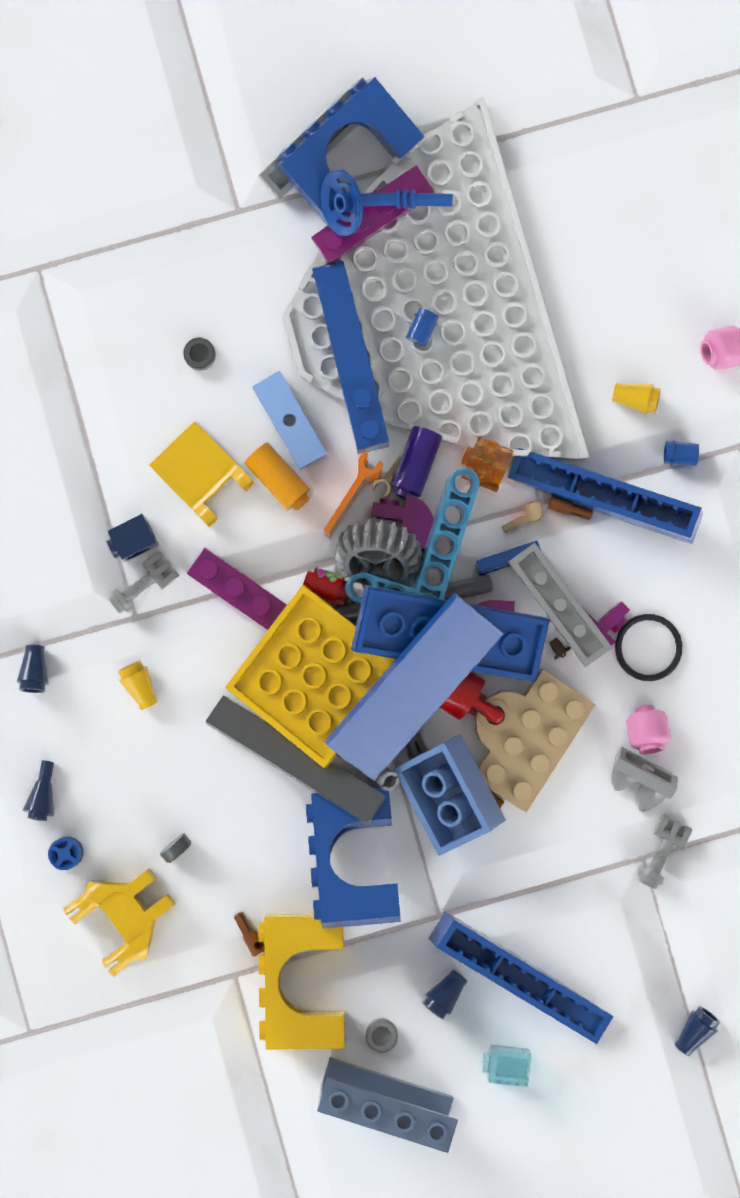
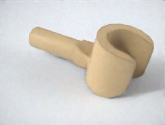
[372,456,401,498]
[501,502,543,533]

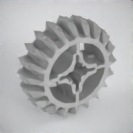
[335,518,423,588]

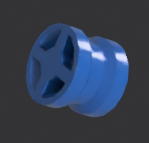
[48,836,84,870]

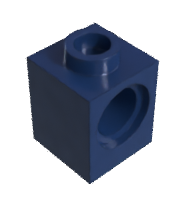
[106,514,160,562]

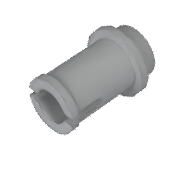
[364,766,399,791]

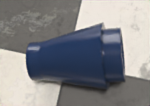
[16,645,49,693]
[422,969,468,1020]
[674,1006,720,1057]

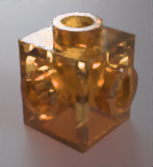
[460,436,514,492]

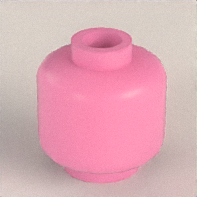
[700,325,740,370]
[626,705,671,755]

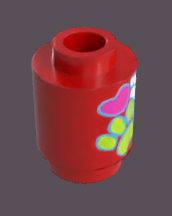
[303,566,347,607]

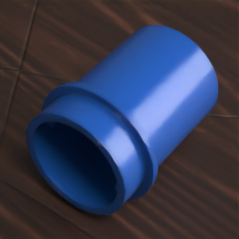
[406,308,439,347]
[663,440,699,466]

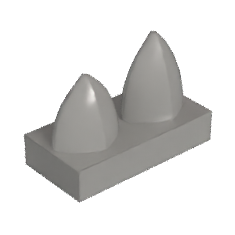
[612,746,678,812]

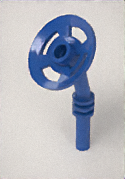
[320,170,453,236]

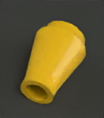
[612,383,661,415]
[117,660,158,710]

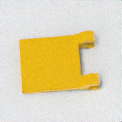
[149,421,255,527]

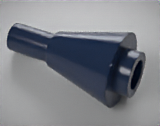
[22,760,54,821]

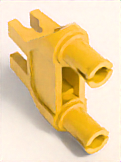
[63,868,176,977]

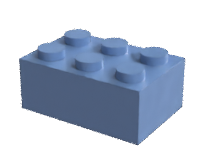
[394,734,506,856]

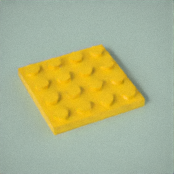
[225,585,396,768]

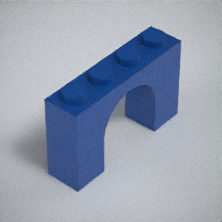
[275,77,425,223]
[306,787,401,929]

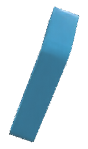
[345,468,479,604]

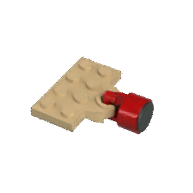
[439,669,596,813]

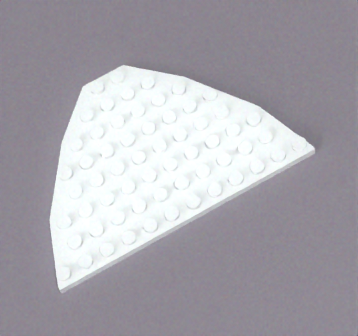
[282,96,589,460]

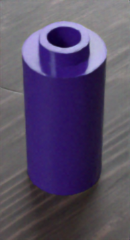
[391,426,442,500]

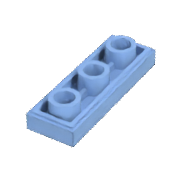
[252,371,328,470]

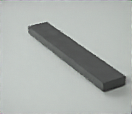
[205,695,386,825]

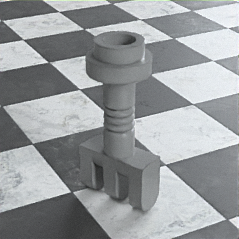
[108,551,180,613]
[639,814,693,889]

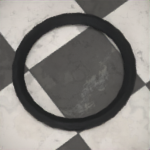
[615,614,683,681]

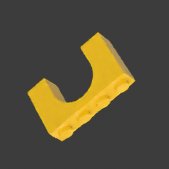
[258,913,345,1050]

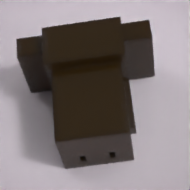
[549,637,571,661]

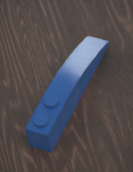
[312,261,389,454]
[508,448,703,544]
[428,911,614,1044]

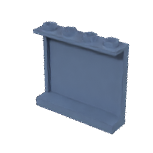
[317,1057,458,1153]

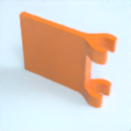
[324,452,383,539]

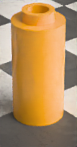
[244,442,311,511]

